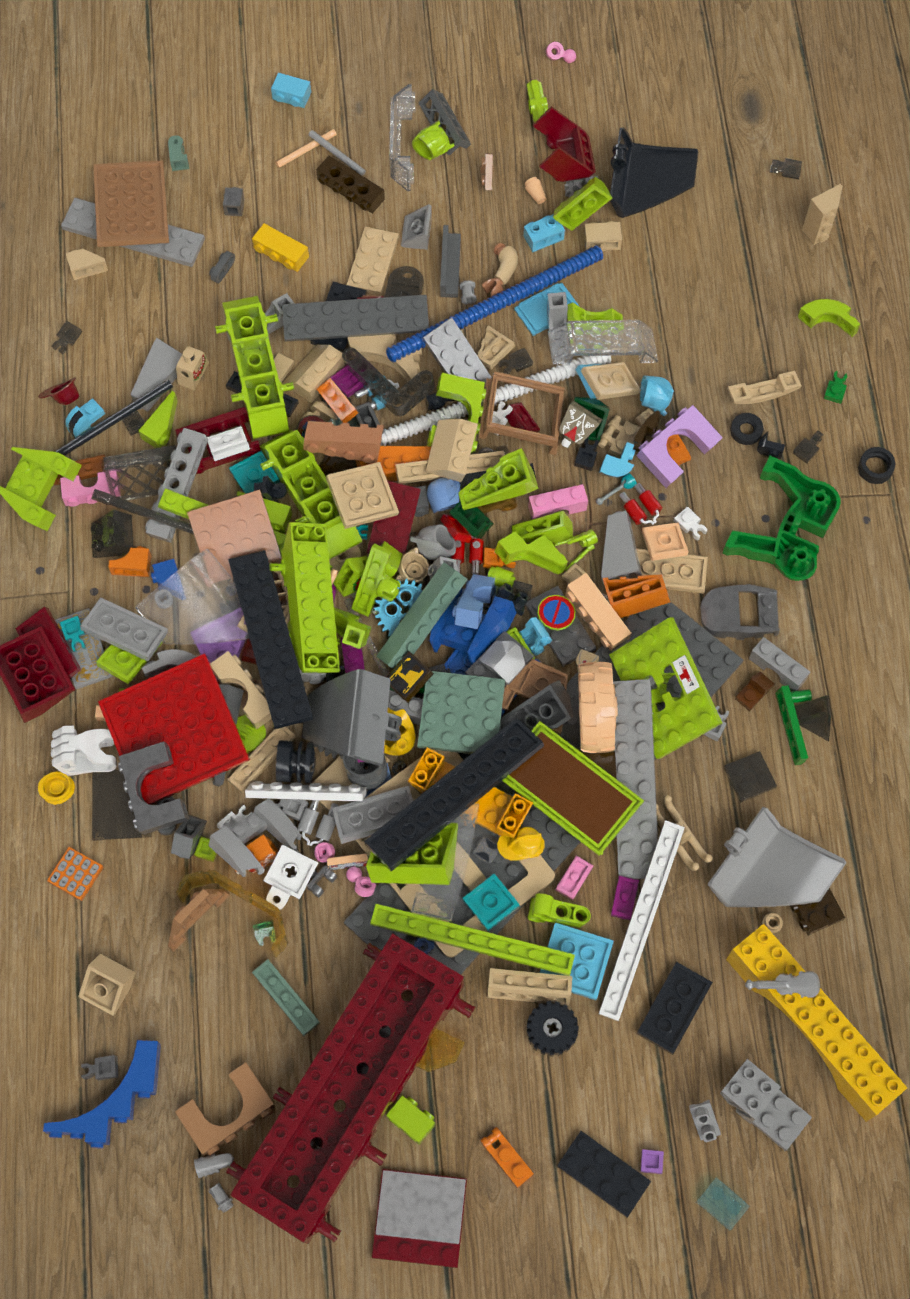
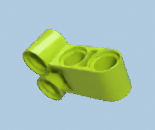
[528,893,591,928]

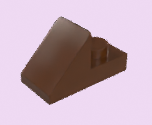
[735,672,775,712]

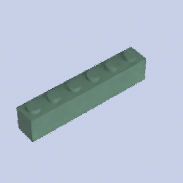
[376,562,467,669]

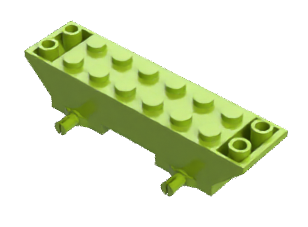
[215,296,294,439]
[260,429,362,559]
[269,522,340,673]

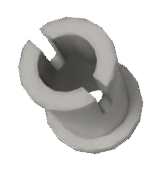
[208,1183,233,1213]

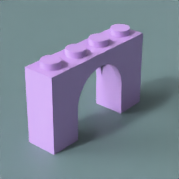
[636,405,722,488]

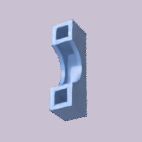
[452,574,495,629]

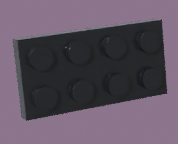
[310,282,367,353]
[637,962,713,1055]
[557,1131,652,1218]

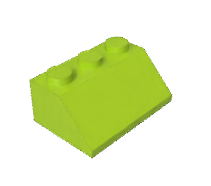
[553,176,612,231]

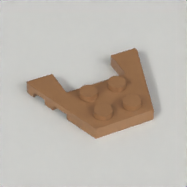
[502,659,568,735]
[168,889,230,952]

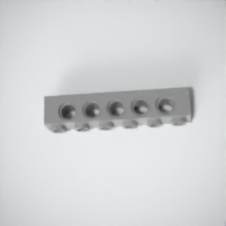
[145,428,208,543]

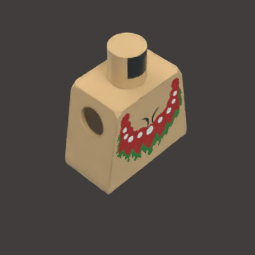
[176,346,209,390]

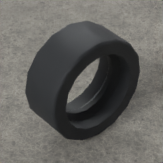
[858,447,896,484]

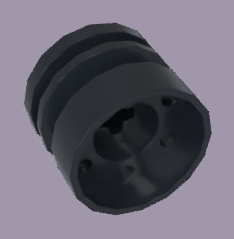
[276,740,316,783]

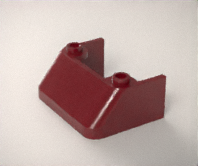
[533,106,596,182]

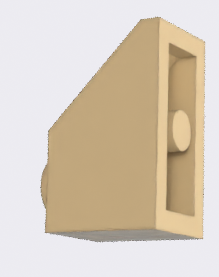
[66,249,108,280]

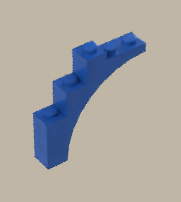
[43,1040,161,1149]

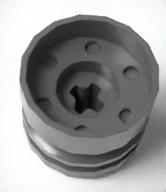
[343,755,388,790]

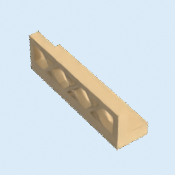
[487,968,572,1006]

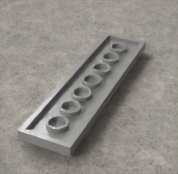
[61,198,205,267]

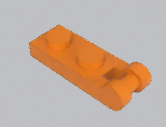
[480,1127,534,1188]

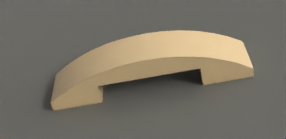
[727,371,801,404]

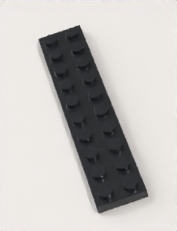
[228,550,313,730]
[364,717,544,871]

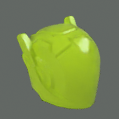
[412,121,454,160]

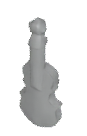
[745,971,820,998]

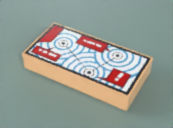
[327,853,368,870]

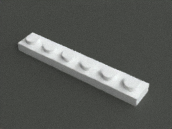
[245,781,367,801]

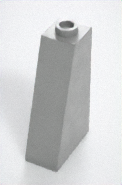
[131,338,182,412]
[601,511,642,583]

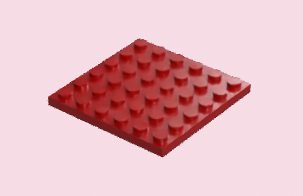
[98,653,250,805]

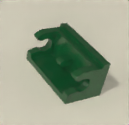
[449,501,494,539]

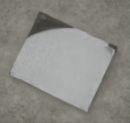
[92,770,152,841]

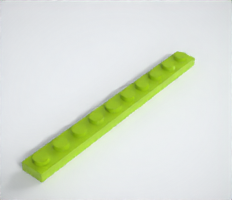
[370,904,575,976]

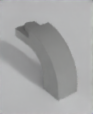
[547,292,571,360]
[142,649,196,679]

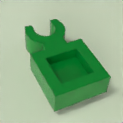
[824,371,847,404]

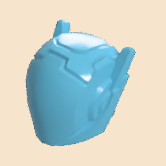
[640,376,674,416]

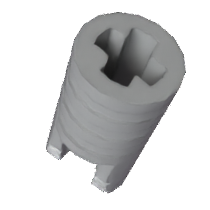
[194,1153,234,1178]

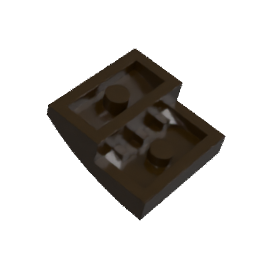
[633,411,660,452]

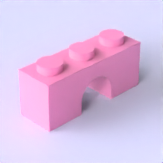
[60,470,121,507]
[528,484,588,520]

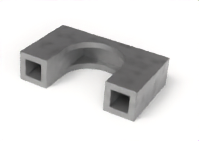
[118,742,190,834]

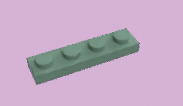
[252,960,320,1036]

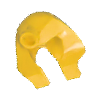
[384,707,416,756]

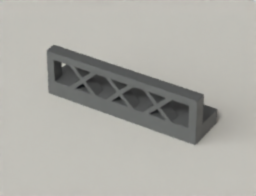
[419,89,471,155]
[440,225,461,298]

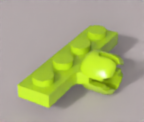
[351,544,401,617]

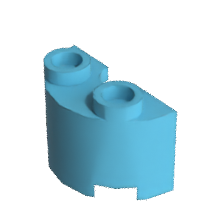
[519,617,552,656]

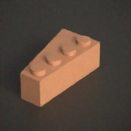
[303,421,384,464]

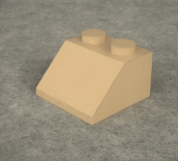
[78,954,136,1016]

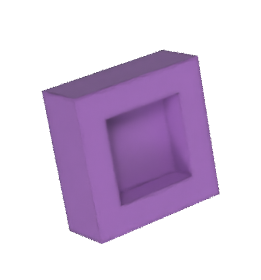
[640,1149,664,1174]

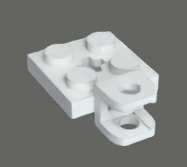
[264,844,318,910]

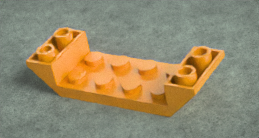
[408,747,533,838]

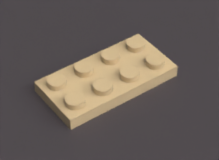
[347,227,399,296]

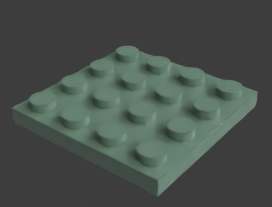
[417,671,505,754]

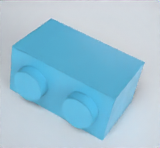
[271,73,311,108]

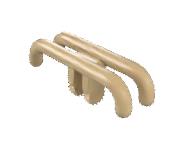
[656,795,713,871]

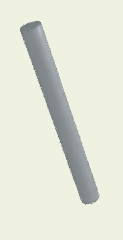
[309,130,366,176]

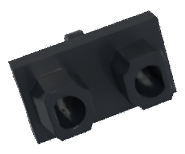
[254,476,288,503]
[493,583,528,616]

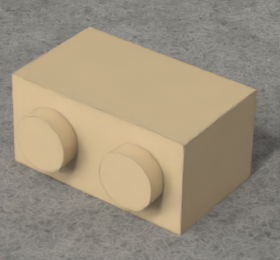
[584,221,622,251]

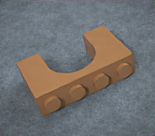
[175,1062,275,1157]

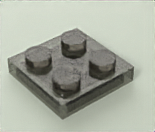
[724,751,777,803]

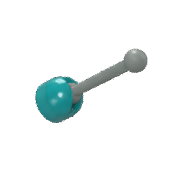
[596,473,637,505]

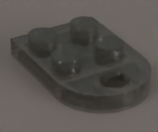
[385,266,424,297]

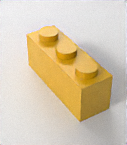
[252,223,309,272]

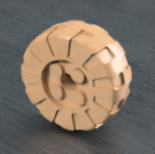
[578,662,618,753]

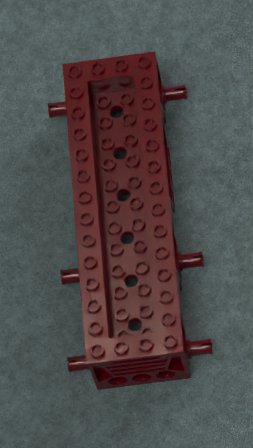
[226,933,476,1244]

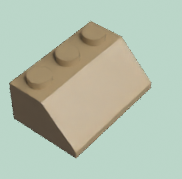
[802,184,842,245]
[283,345,345,403]
[425,419,478,482]

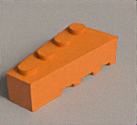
[356,446,432,482]

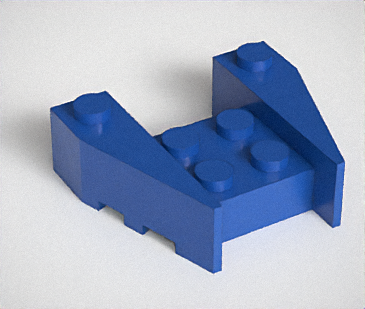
[430,588,516,664]

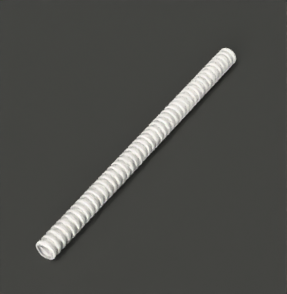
[380,348,611,446]

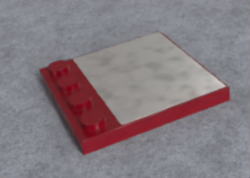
[372,1169,467,1268]

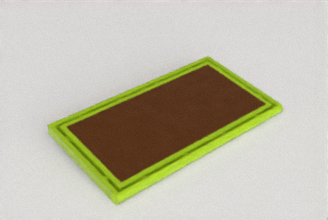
[502,721,644,856]

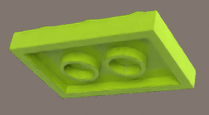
[96,642,163,684]

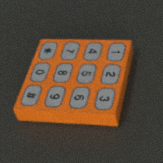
[47,847,104,901]

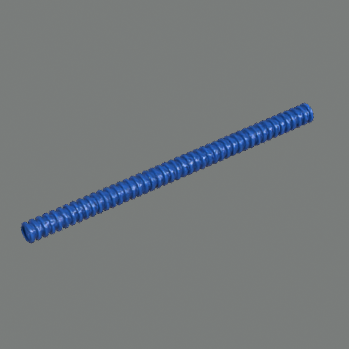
[386,245,603,363]

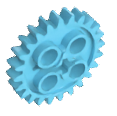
[374,579,422,637]

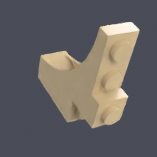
[348,334,424,396]

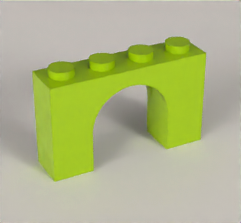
[427,373,487,455]

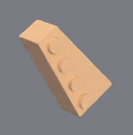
[565,573,632,651]

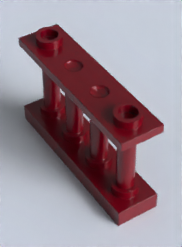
[175,407,261,474]

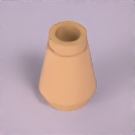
[525,177,546,204]

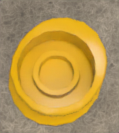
[38,771,75,805]

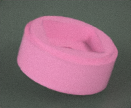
[314,842,335,863]

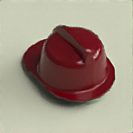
[38,377,80,405]

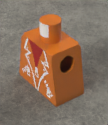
[234,834,279,875]

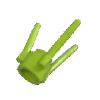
[554,529,598,571]

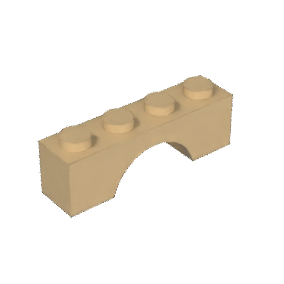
[210,651,271,730]

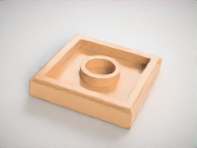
[642,522,689,561]

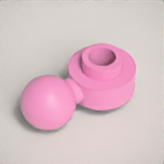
[546,42,576,63]
[346,866,376,897]

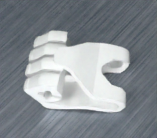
[51,725,117,776]

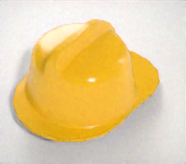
[497,827,545,861]

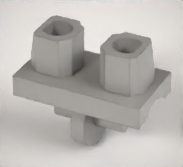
[689,1100,721,1142]

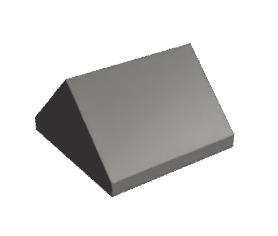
[401,204,432,250]

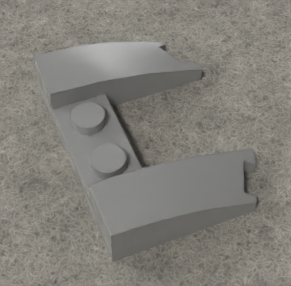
[209,798,302,877]

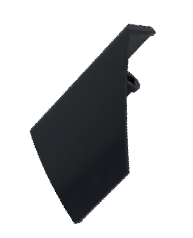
[610,127,699,218]

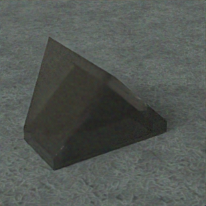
[794,695,831,742]

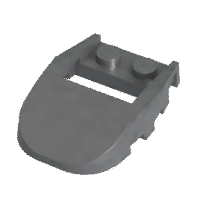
[700,584,780,640]

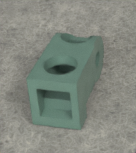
[168,135,189,171]

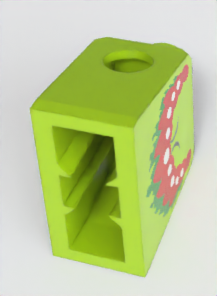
[333,556,368,597]

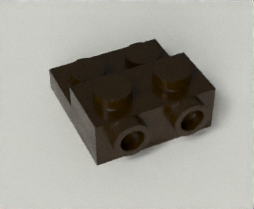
[790,888,845,936]

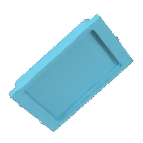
[514,283,580,336]

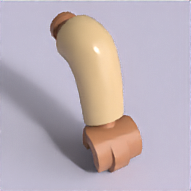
[482,243,518,296]

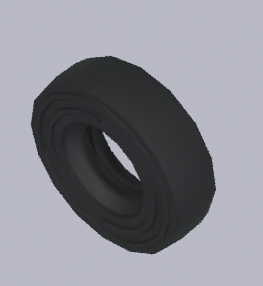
[730,413,764,445]

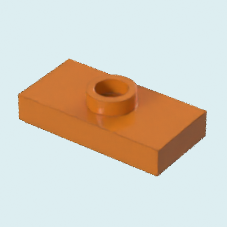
[666,434,691,465]

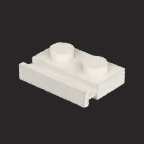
[207,426,250,461]

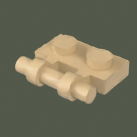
[598,415,640,458]

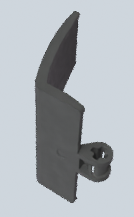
[302,669,402,766]

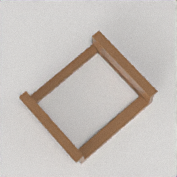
[478,371,565,455]

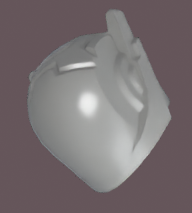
[410,525,456,561]

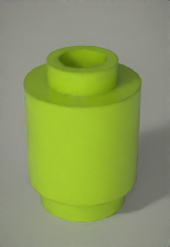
[487,566,516,587]

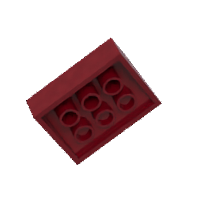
[0,626,75,723]

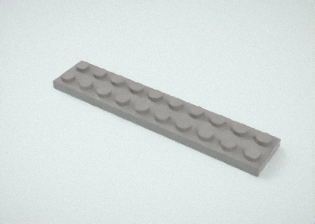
[613,679,658,879]

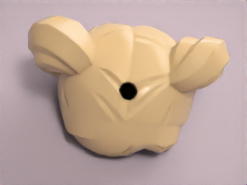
[396,547,429,584]

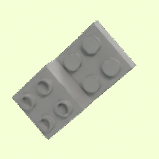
[720,1059,812,1151]

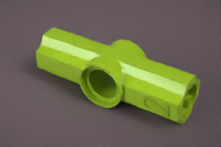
[526,80,548,123]

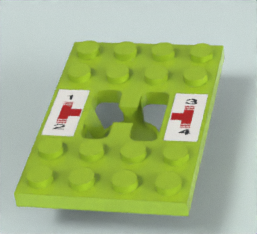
[609,617,722,759]

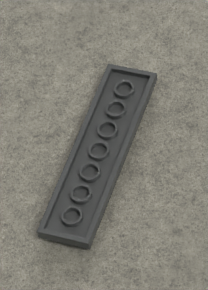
[282,295,429,342]

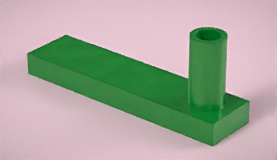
[775,685,812,766]

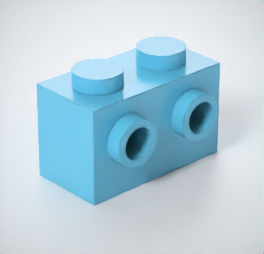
[523,214,565,252]

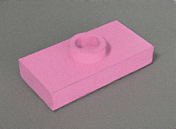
[555,856,593,901]

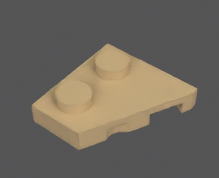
[477,326,515,370]

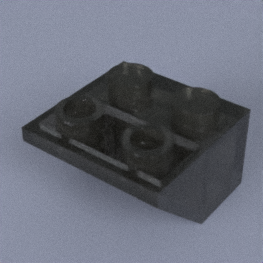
[91,510,133,558]

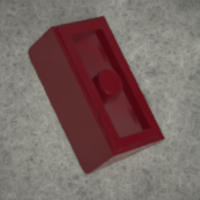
[505,402,540,440]

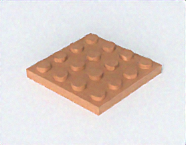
[187,490,281,585]

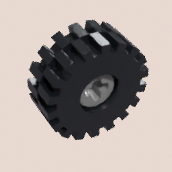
[526,1001,579,1057]

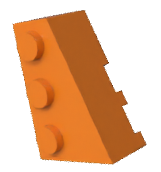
[602,574,670,618]

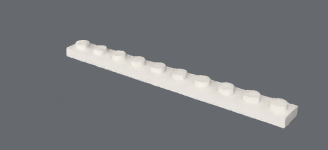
[599,820,685,1021]

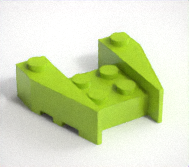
[0,447,82,531]

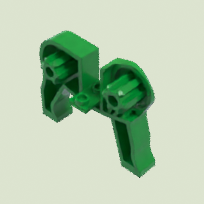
[722,455,841,581]

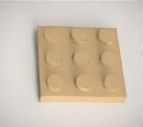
[326,462,399,529]

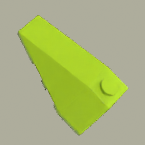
[458,448,539,510]

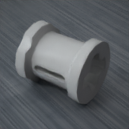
[459,281,477,304]

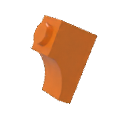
[108,546,152,577]

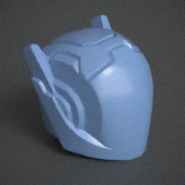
[427,478,460,514]

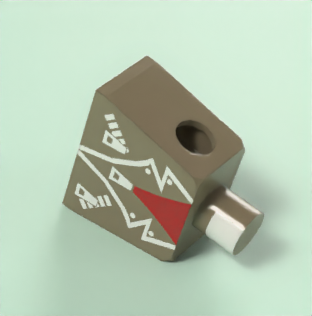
[559,401,602,448]

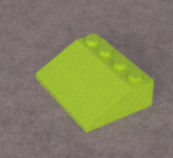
[366,823,458,885]

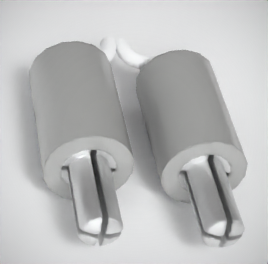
[297,800,338,846]

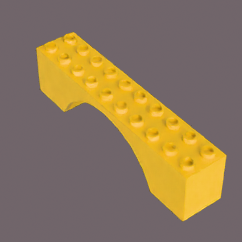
[726,924,908,1122]

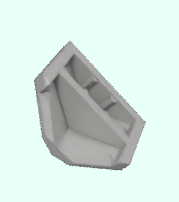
[479,641,526,685]

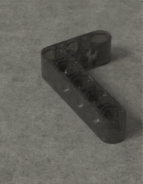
[342,347,435,417]

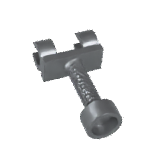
[296,849,337,898]

